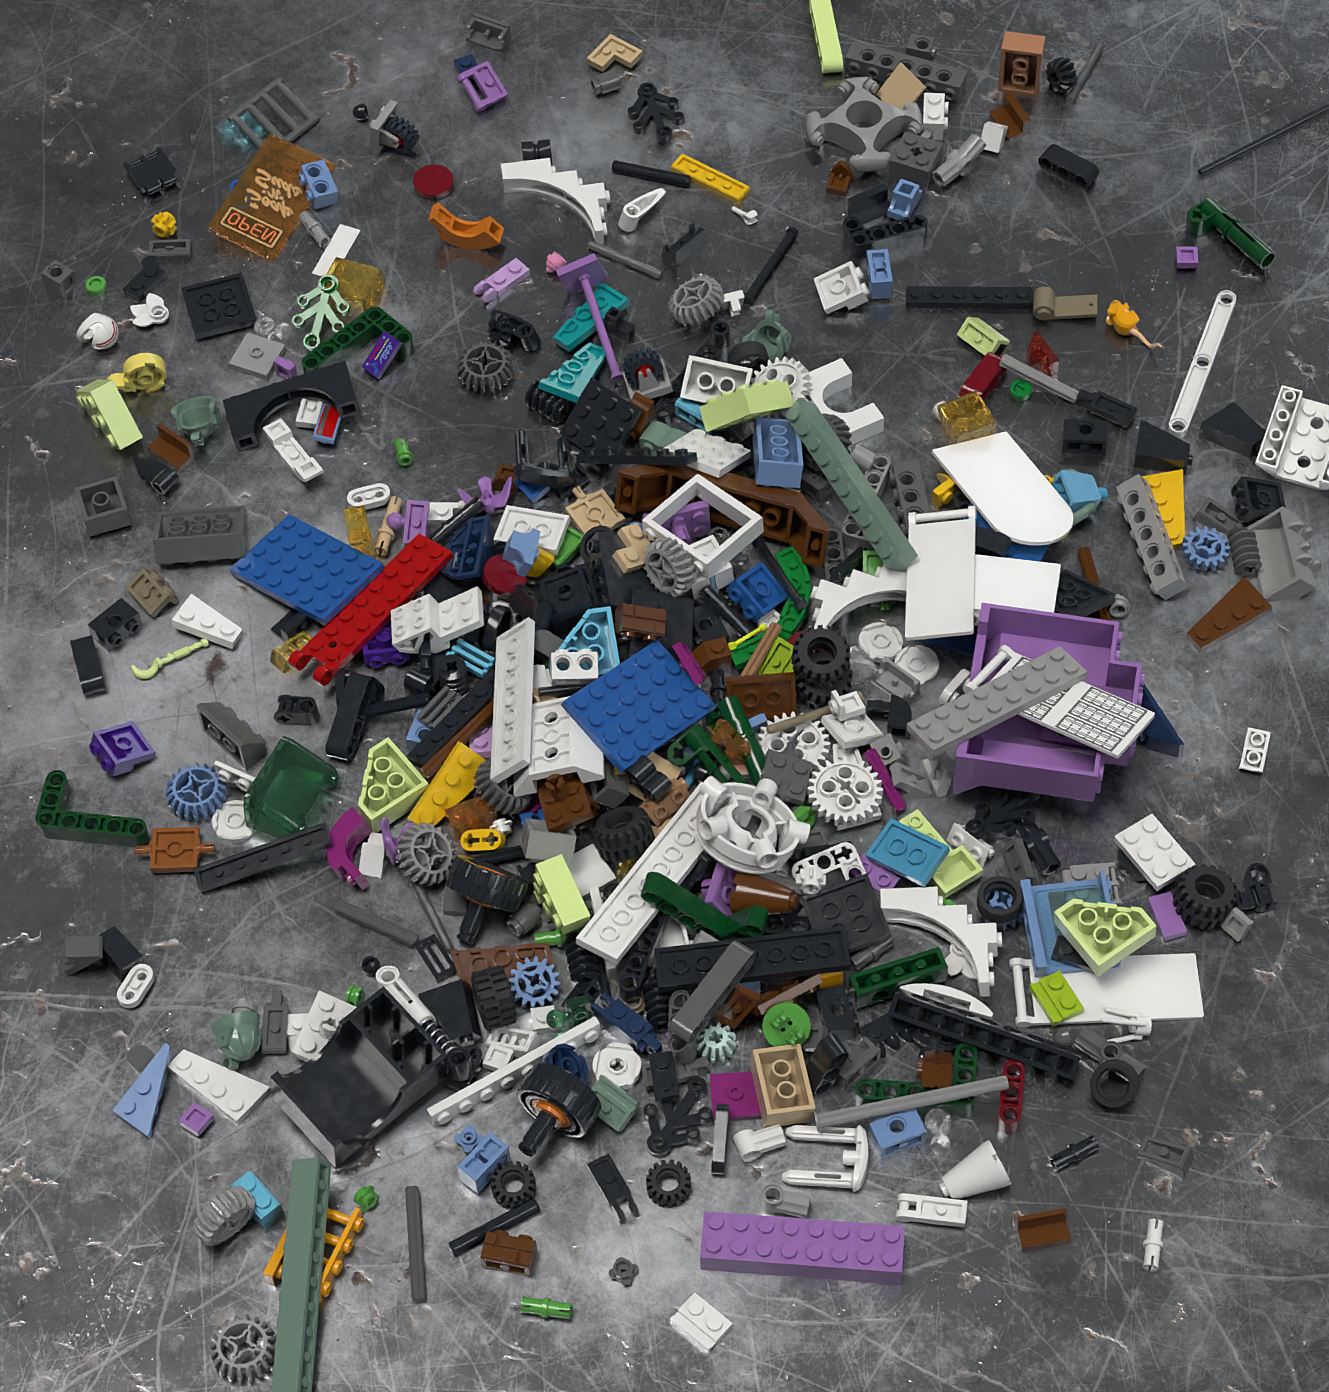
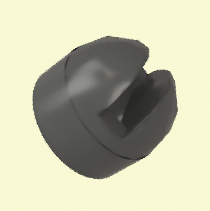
[1053,1026,1072,1046]

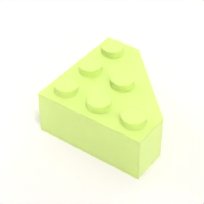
[75,379,143,450]
[699,379,794,432]
[358,737,429,833]
[533,854,590,935]
[1054,899,1156,976]

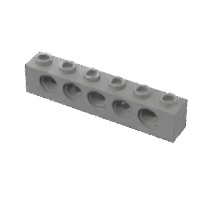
[1116,474,1188,600]

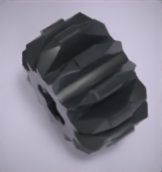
[1045,57,1078,93]

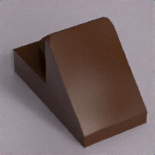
[714,984,760,1029]

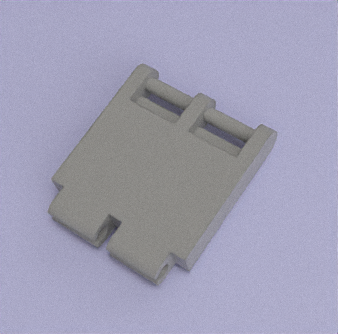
[1062,862,1123,907]

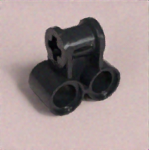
[625,755,673,802]

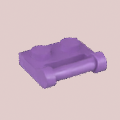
[456,61,508,112]

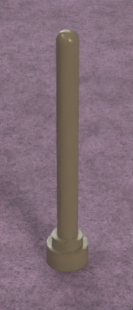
[766,691,865,734]

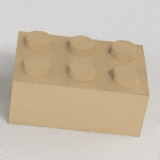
[749,1044,816,1128]

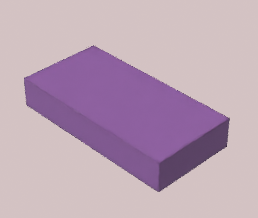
[1148,891,1187,941]

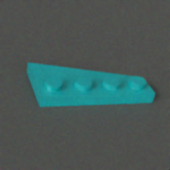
[553,282,630,352]

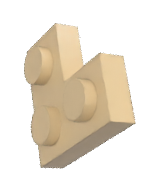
[587,34,643,72]
[612,523,650,574]

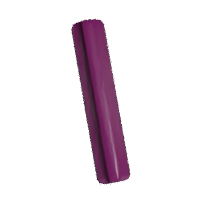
[864,748,906,813]

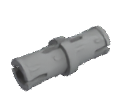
[298,211,330,247]

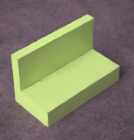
[957,317,1010,355]

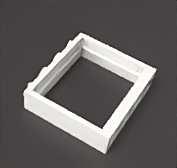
[642,474,764,579]

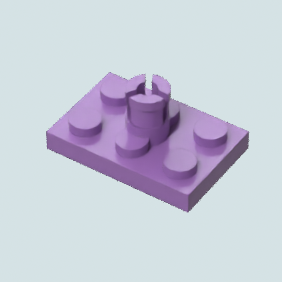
[643,500,710,545]
[701,861,738,916]

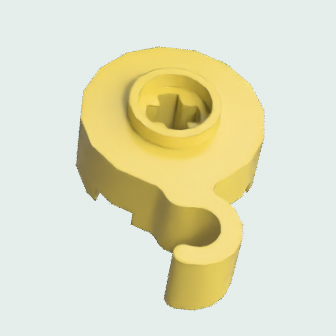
[107,353,167,393]

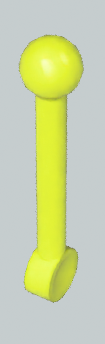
[728,624,767,650]

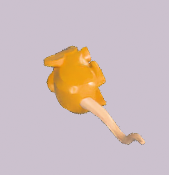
[1106,300,1163,348]

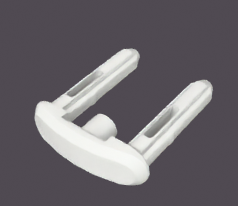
[781,1125,869,1192]

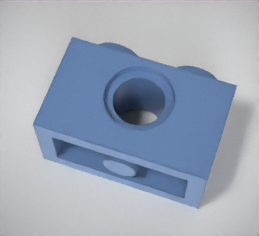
[869,1108,927,1159]

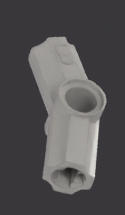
[932,133,987,187]

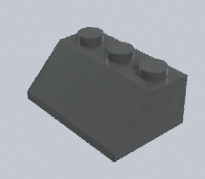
[196,702,267,771]

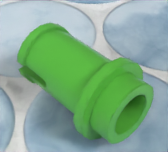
[394,438,413,466]

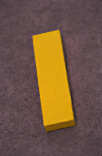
[671,154,750,205]

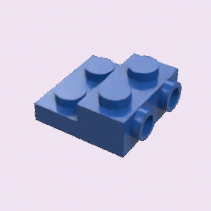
[726,562,789,623]

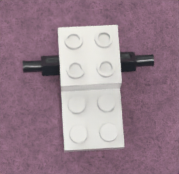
[391,587,484,674]

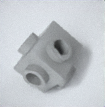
[870,733,907,772]

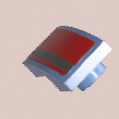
[313,404,342,444]

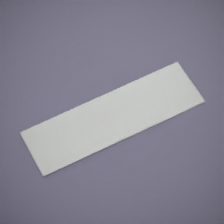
[312,224,360,276]

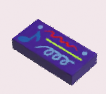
[362,331,403,379]

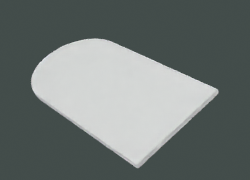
[931,431,1073,545]

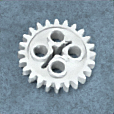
[749,356,813,420]
[757,712,830,773]
[807,756,883,827]

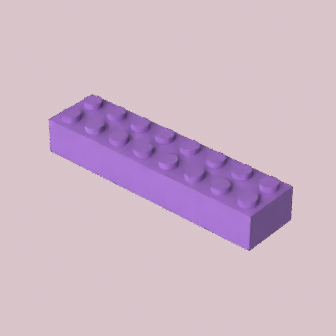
[700,1211,905,1285]

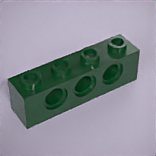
[849,947,948,1009]

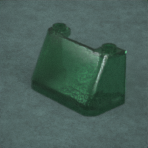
[243,736,339,839]

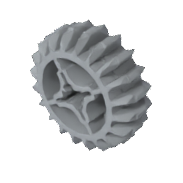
[668,276,725,326]
[643,537,696,597]
[395,823,456,886]
[193,1186,256,1246]
[209,1314,276,1383]

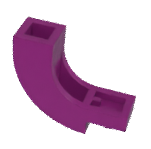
[326,807,373,890]

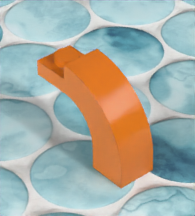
[428,202,504,250]

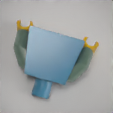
[1043,469,1108,525]

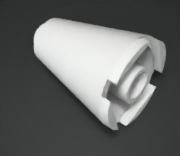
[939,1140,1011,1199]

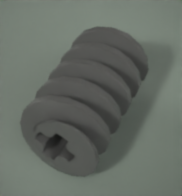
[1227,527,1262,576]

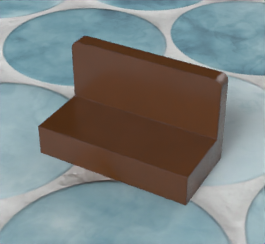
[989,93,1031,141]
[147,424,195,473]
[1016,1208,1071,1252]

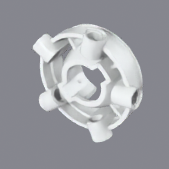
[694,776,810,874]

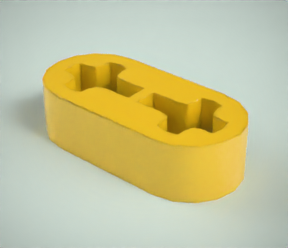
[460,829,506,852]

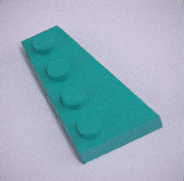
[538,342,606,403]

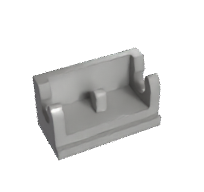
[870,656,920,705]

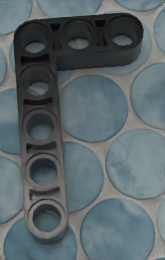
[603,883,669,1003]

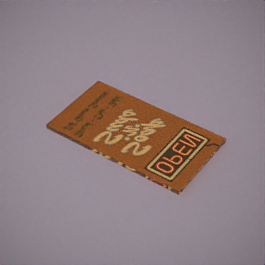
[206,133,336,261]

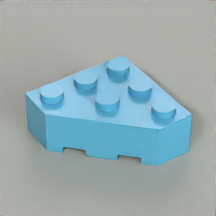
[548,606,620,686]

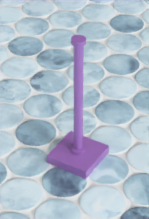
[556,253,624,382]

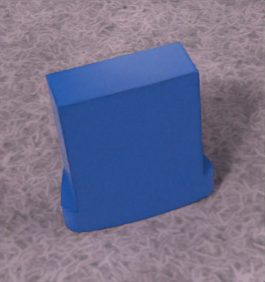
[515,476,550,504]

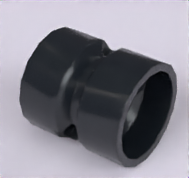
[521,139,553,166]

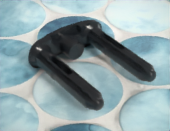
[513,429,575,488]

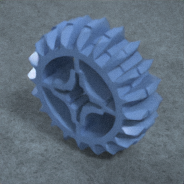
[165,762,228,822]

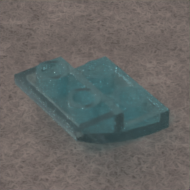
[214,103,268,152]

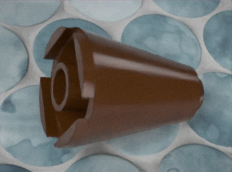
[730,872,799,915]

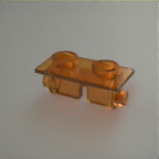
[707,718,751,762]

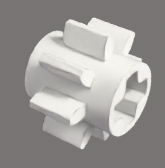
[796,865,826,895]

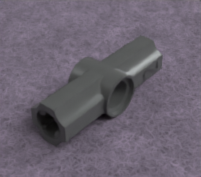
[1074,1027,1147,1081]

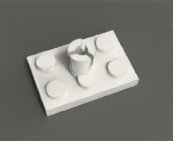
[290,991,357,1062]

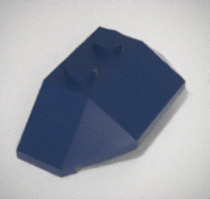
[441,515,494,582]
[1137,684,1184,758]

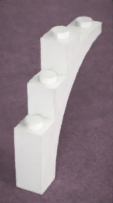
[501,158,610,244]
[810,563,907,651]
[880,887,1002,997]

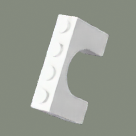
[805,358,884,445]

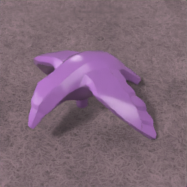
[457,476,512,515]
[380,817,413,865]

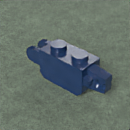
[589,992,663,1054]

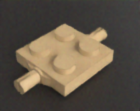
[565,486,625,535]

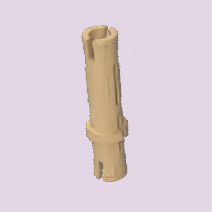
[373,496,403,556]

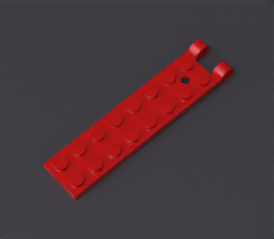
[288,533,453,686]

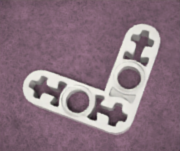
[791,842,866,881]

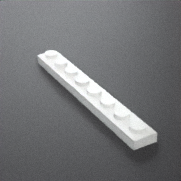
[427,1016,601,1127]

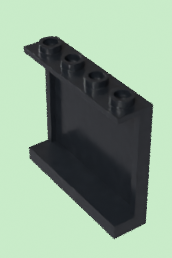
[587,531,661,611]

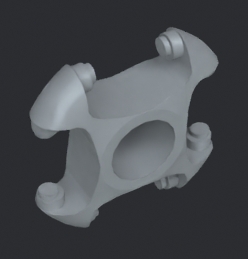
[805,77,923,172]

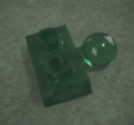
[546,995,592,1030]

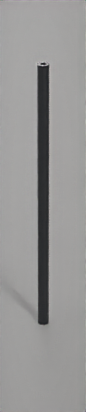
[1198,103,1329,176]

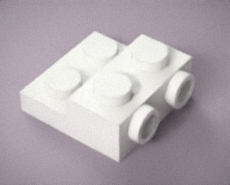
[814,261,870,314]

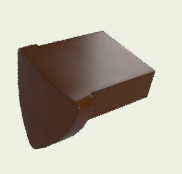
[826,160,854,197]
[492,464,517,494]

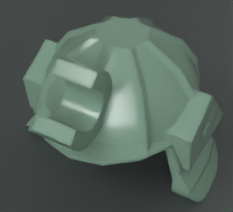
[742,310,792,363]
[171,396,220,446]
[211,1011,263,1070]

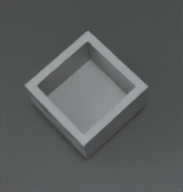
[520,818,576,864]

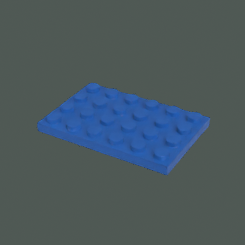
[229,514,385,625]
[561,640,715,774]

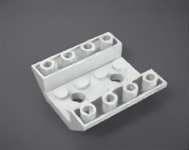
[1255,385,1329,491]
[514,696,605,797]

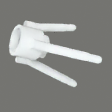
[1101,1007,1152,1043]

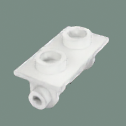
[946,823,995,867]

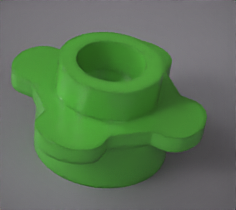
[354,1185,379,1213]

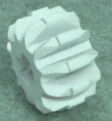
[697,1022,736,1064]

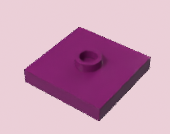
[672,641,706,685]
[710,1072,762,1122]

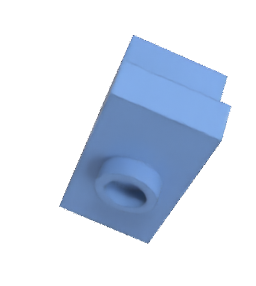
[887,179,923,220]
[502,528,541,577]

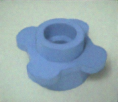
[454,1125,484,1153]

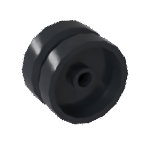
[464,599,512,655]

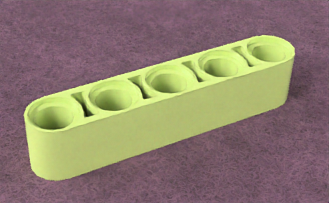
[809,0,843,74]

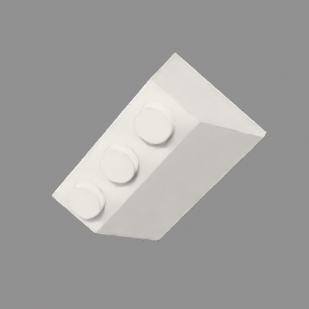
[680,355,753,403]

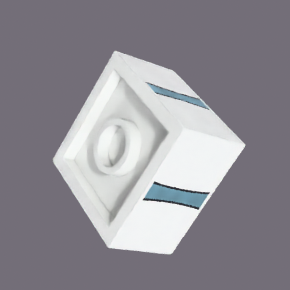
[689,535,734,600]

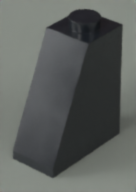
[1199,402,1266,458]
[1134,420,1194,475]
[418,979,482,1046]

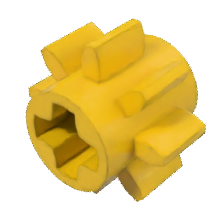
[151,212,178,237]

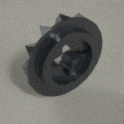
[487,313,512,347]

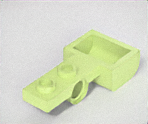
[899,809,983,899]

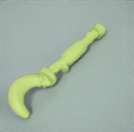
[131,638,209,679]

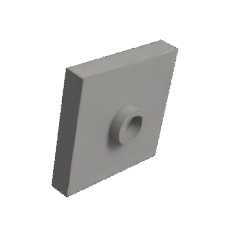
[228,332,286,380]

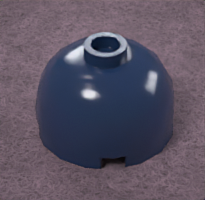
[540,1044,589,1082]

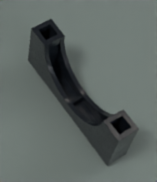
[223,361,361,452]

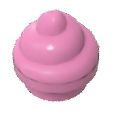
[546,251,567,273]

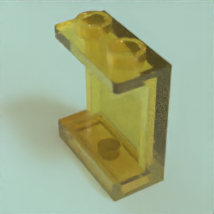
[326,257,385,312]
[343,505,376,559]

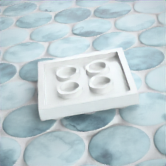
[665,429,751,478]

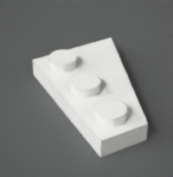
[171,594,242,649]

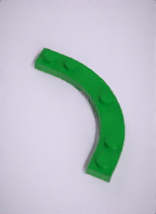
[730,546,812,671]

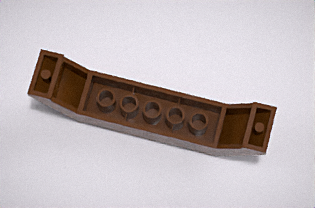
[614,465,830,568]

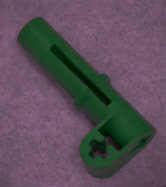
[1186,197,1276,269]
[706,695,765,787]
[667,723,750,785]

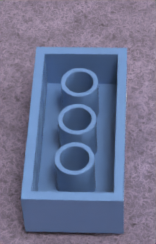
[752,417,803,489]

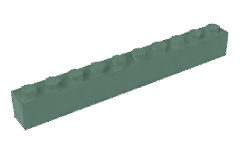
[785,399,918,571]
[271,1157,331,1392]

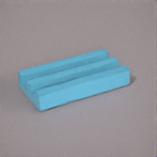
[446,639,496,679]

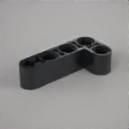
[843,215,928,259]
[404,636,464,700]
[325,673,385,761]

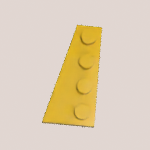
[1142,469,1185,550]
[407,741,485,826]

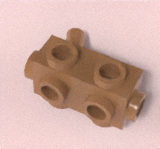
[639,778,690,827]

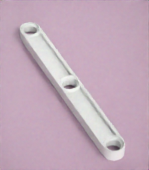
[1168,290,1236,439]

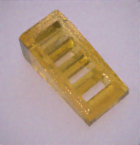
[270,631,313,674]

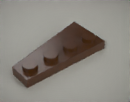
[1186,576,1272,653]
[449,942,555,993]

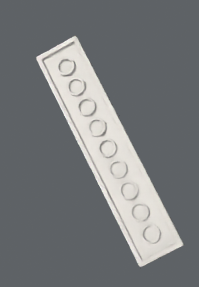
[576,781,722,965]

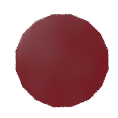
[413,164,454,200]
[482,555,527,596]

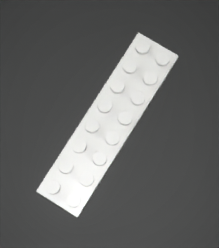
[490,617,535,783]

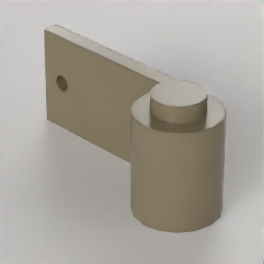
[1033,287,1098,320]

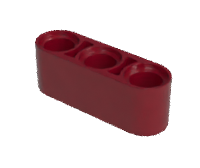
[959,351,1007,406]
[998,1060,1025,1134]

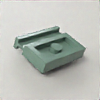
[591,1074,641,1132]

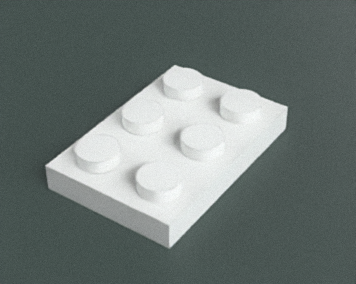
[493,505,570,555]
[1114,814,1195,891]

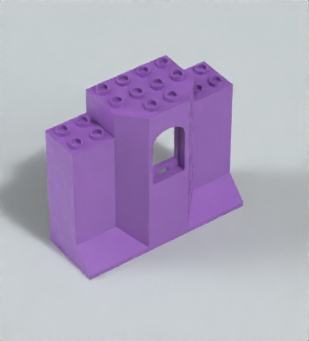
[953,603,1145,802]

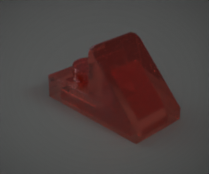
[1025,331,1059,377]

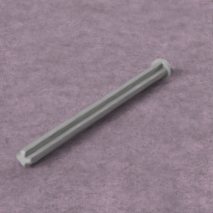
[814,1075,1009,1131]

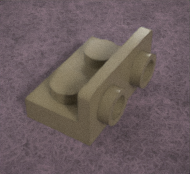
[126,568,178,617]

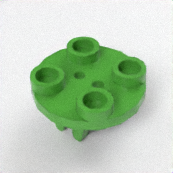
[762,1001,811,1047]

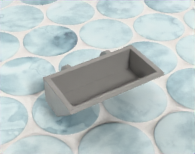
[1247,506,1322,601]

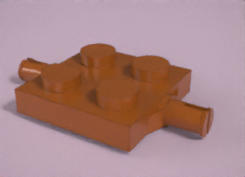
[135,827,215,873]

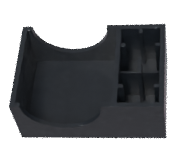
[270,986,448,1168]

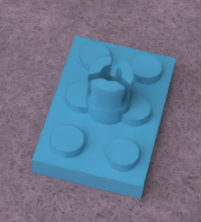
[865,818,950,887]

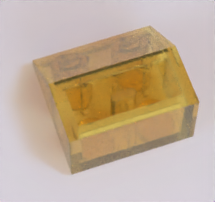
[937,391,996,445]

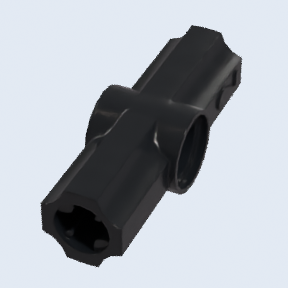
[1011,809,1061,875]

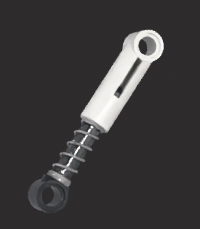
[376,966,473,1081]

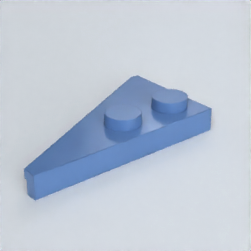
[112,1043,172,1138]

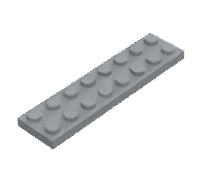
[907,646,1088,757]

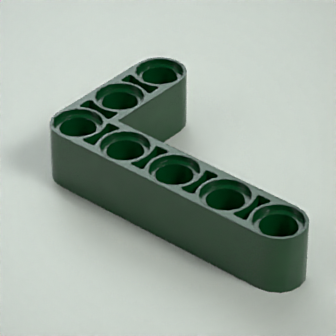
[302,306,414,374]
[35,770,150,848]
[640,872,769,941]
[854,1042,977,1116]

